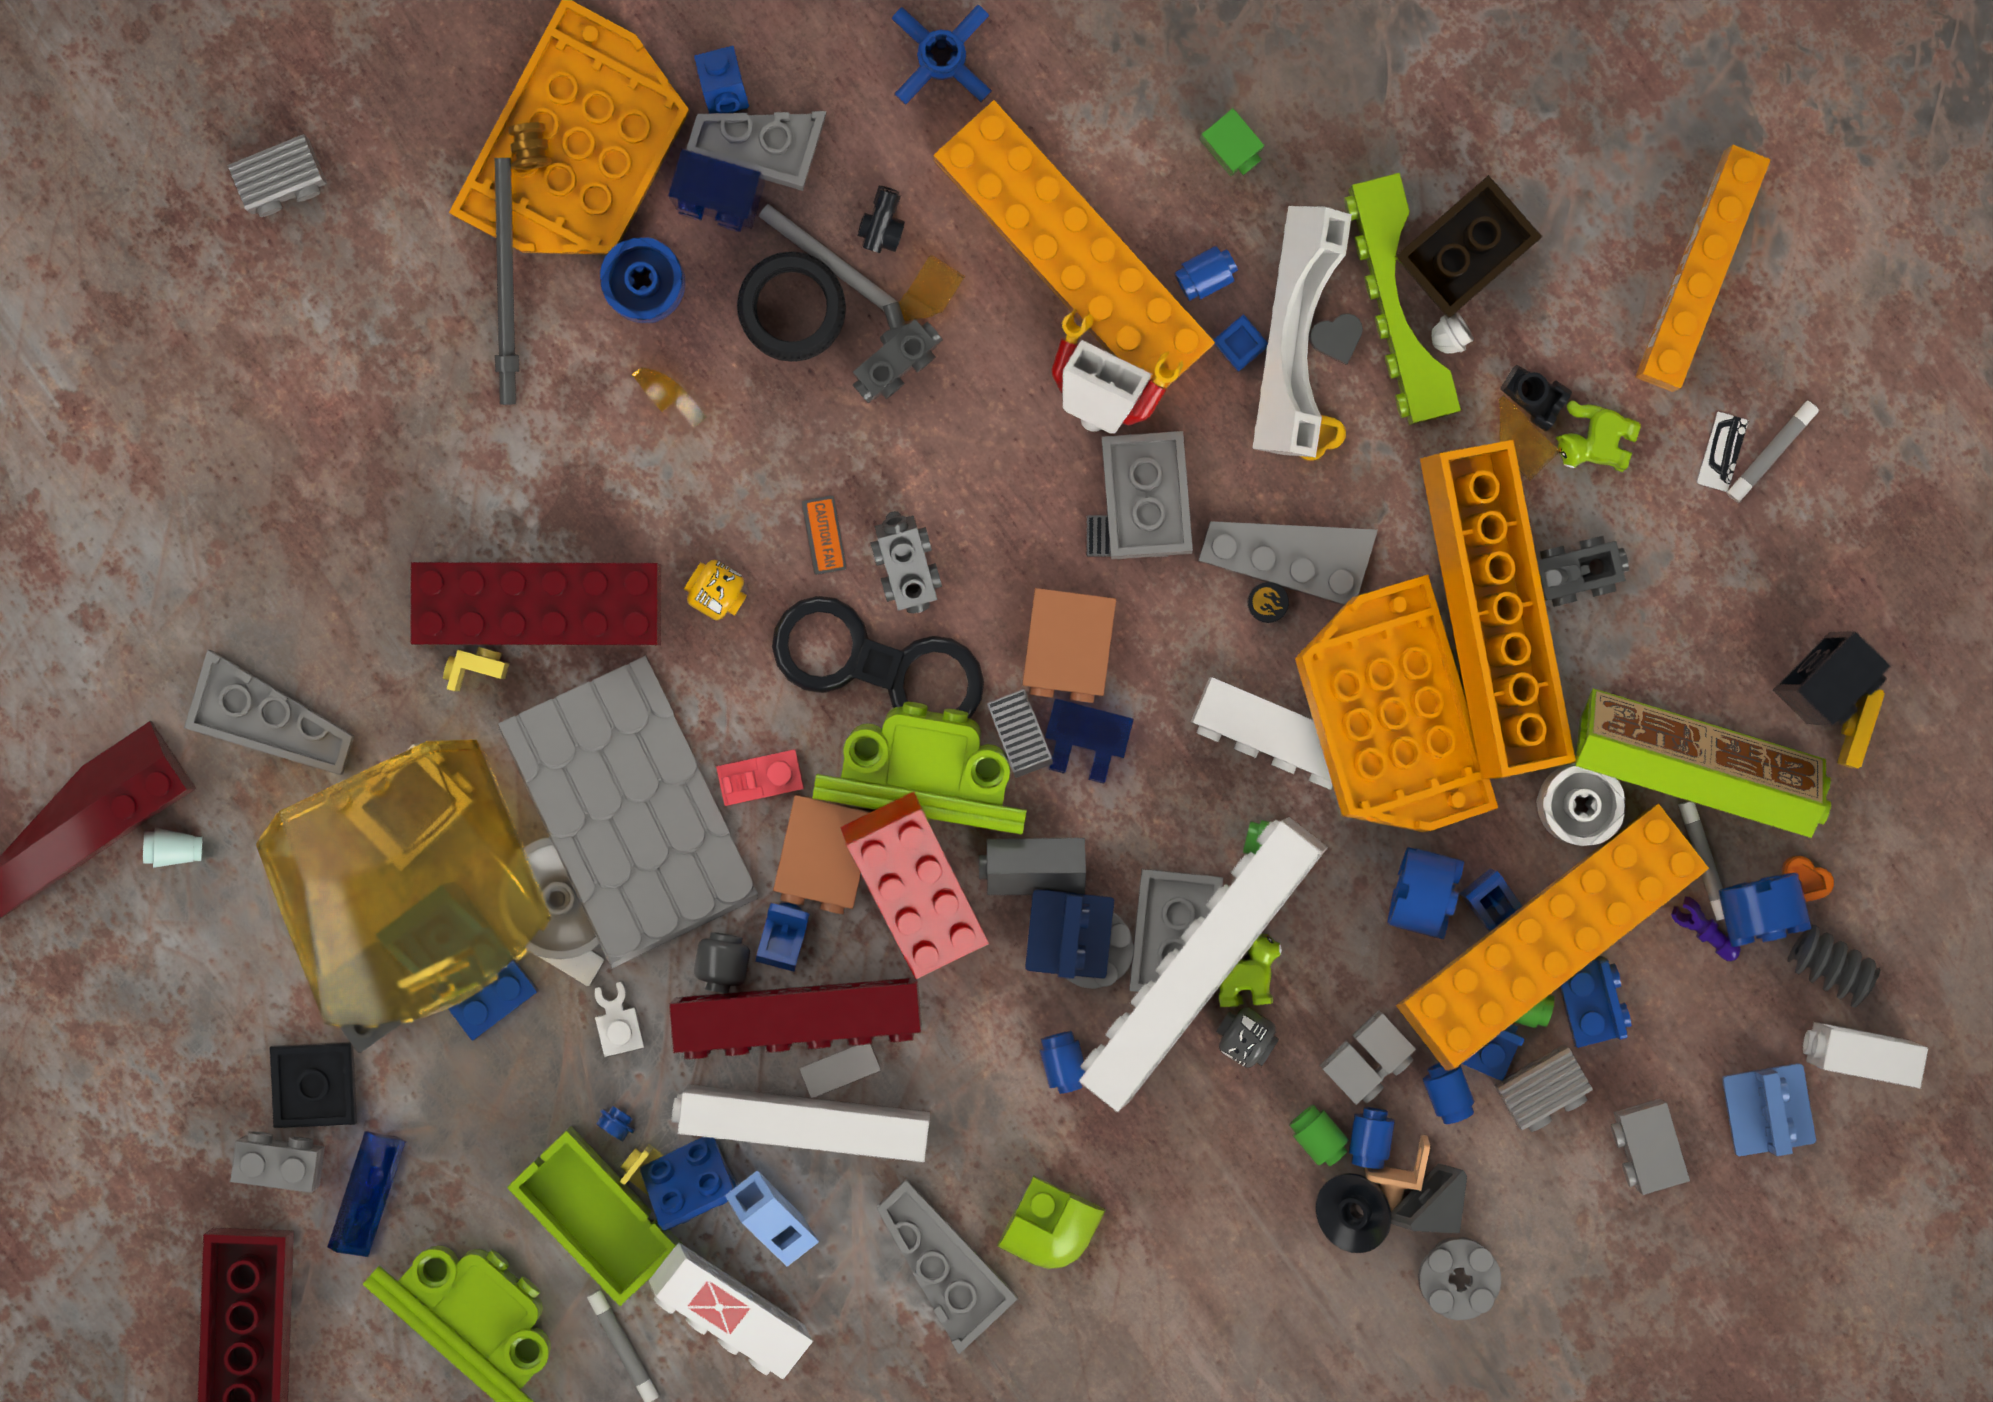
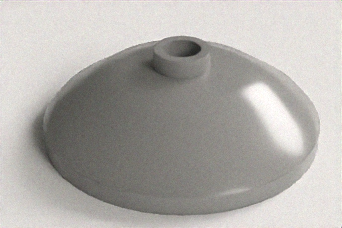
[498,837,600,959]

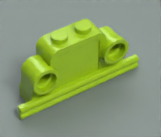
[812,702,1027,835]
[362,1246,551,1402]

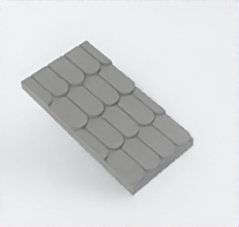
[498,656,758,968]

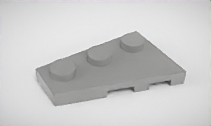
[685,111,826,191]

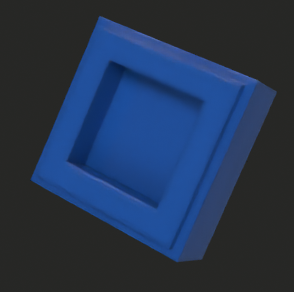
[1213,314,1268,372]

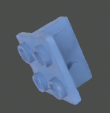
[1722,1063,1816,1156]

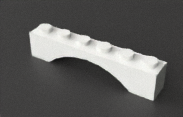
[1253,206,1352,458]

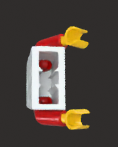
[1052,309,1183,433]

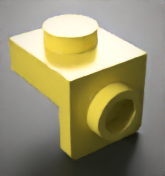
[443,646,510,691]

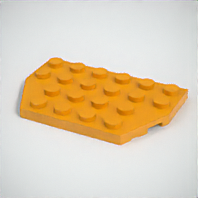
[449,0,690,255]
[1295,574,1498,832]

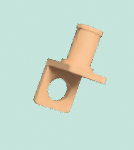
[1365,1134,1430,1212]

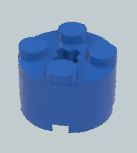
[600,237,685,323]
[1387,847,1464,939]
[1719,873,1812,947]

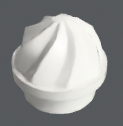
[1432,313,1474,354]

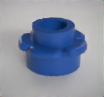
[596,1106,634,1142]

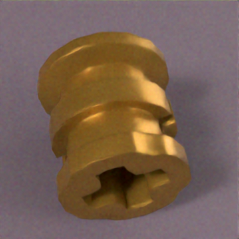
[508,122,552,170]

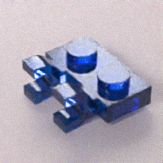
[1044,698,1134,784]

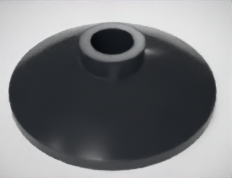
[1316,1173,1392,1253]

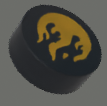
[1247,582,1289,623]

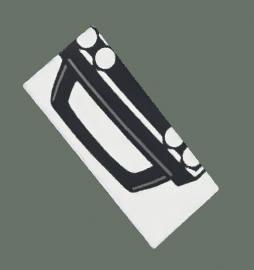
[1697,411,1749,492]

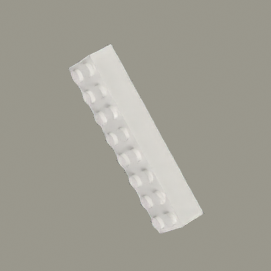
[1079,817,1328,1112]

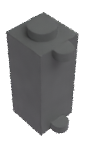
[979,838,1086,895]

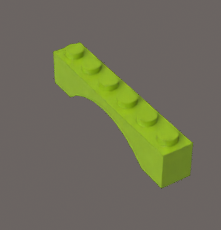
[1344,173,1461,425]

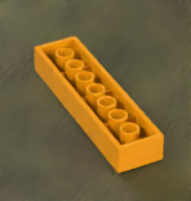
[933,100,1215,388]
[1420,440,1576,779]
[1396,804,1710,1071]

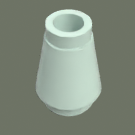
[143,827,202,868]

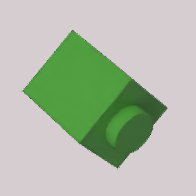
[1199,108,1264,177]

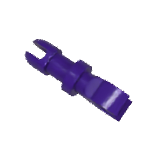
[1671,896,1741,961]

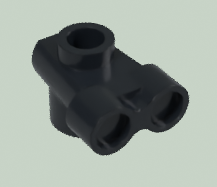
[857,185,905,253]
[1500,365,1572,432]

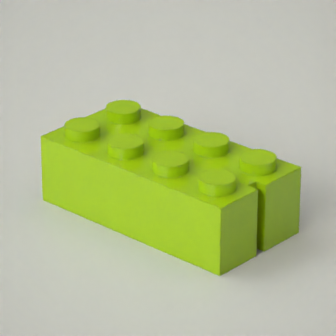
[507,1126,683,1306]

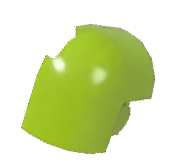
[997,1175,1106,1269]

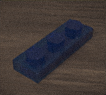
[327,1131,406,1257]

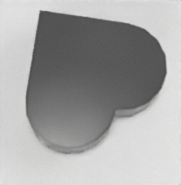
[1309,314,1363,365]

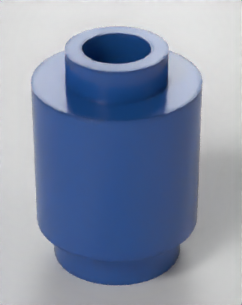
[1174,246,1238,301]
[1039,1031,1085,1094]
[1423,1062,1475,1124]
[1349,1107,1395,1169]

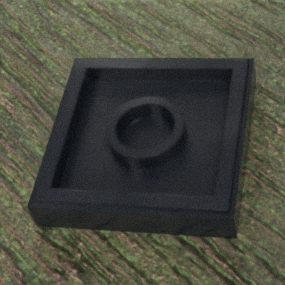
[270,1042,357,1128]

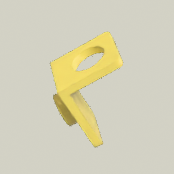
[620,1144,664,1196]

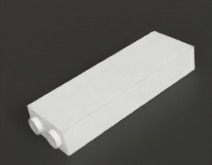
[672,1084,930,1162]

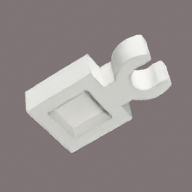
[595,981,645,1057]

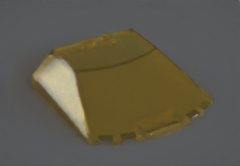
[256,740,552,1028]

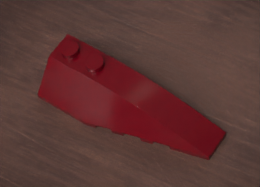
[0,721,196,919]

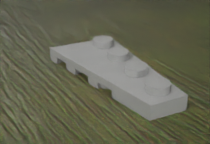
[1198,521,1378,605]
[184,650,355,775]
[877,1179,1018,1354]

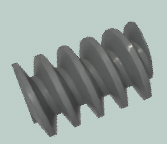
[1788,924,1881,1008]

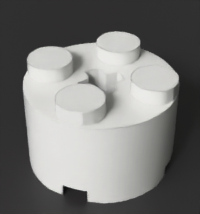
[1536,763,1625,846]

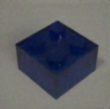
[668,149,766,232]

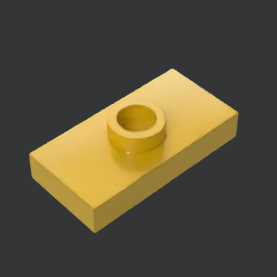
[1837,689,1885,769]

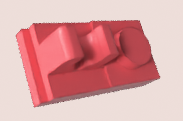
[716,749,804,806]

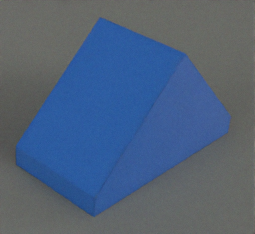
[1459,868,1522,932]

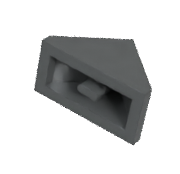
[1391,1163,1467,1233]

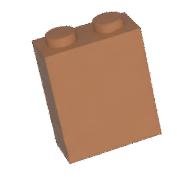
[1022,588,1116,703]
[773,794,872,914]

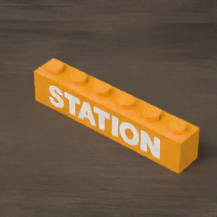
[1635,145,1771,392]

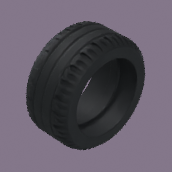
[737,252,846,362]

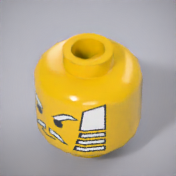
[684,560,747,620]

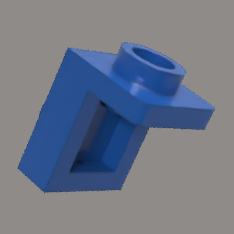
[694,46,749,114]
[755,903,810,972]

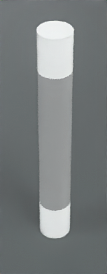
[1727,401,1819,503]
[1678,801,1724,920]
[587,1289,659,1402]

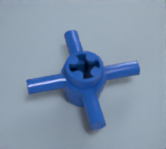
[892,4,992,105]

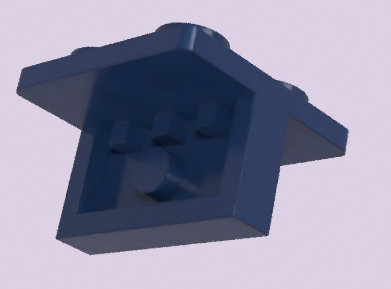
[1025,889,1114,979]

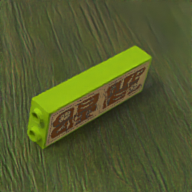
[1575,688,1831,838]

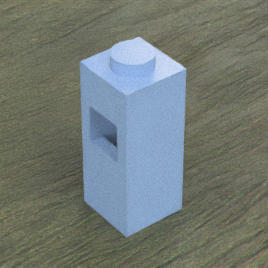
[725,1170,819,1266]

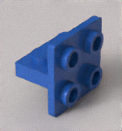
[640,1137,739,1230]

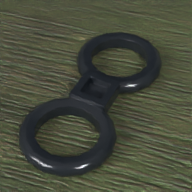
[772,596,984,718]

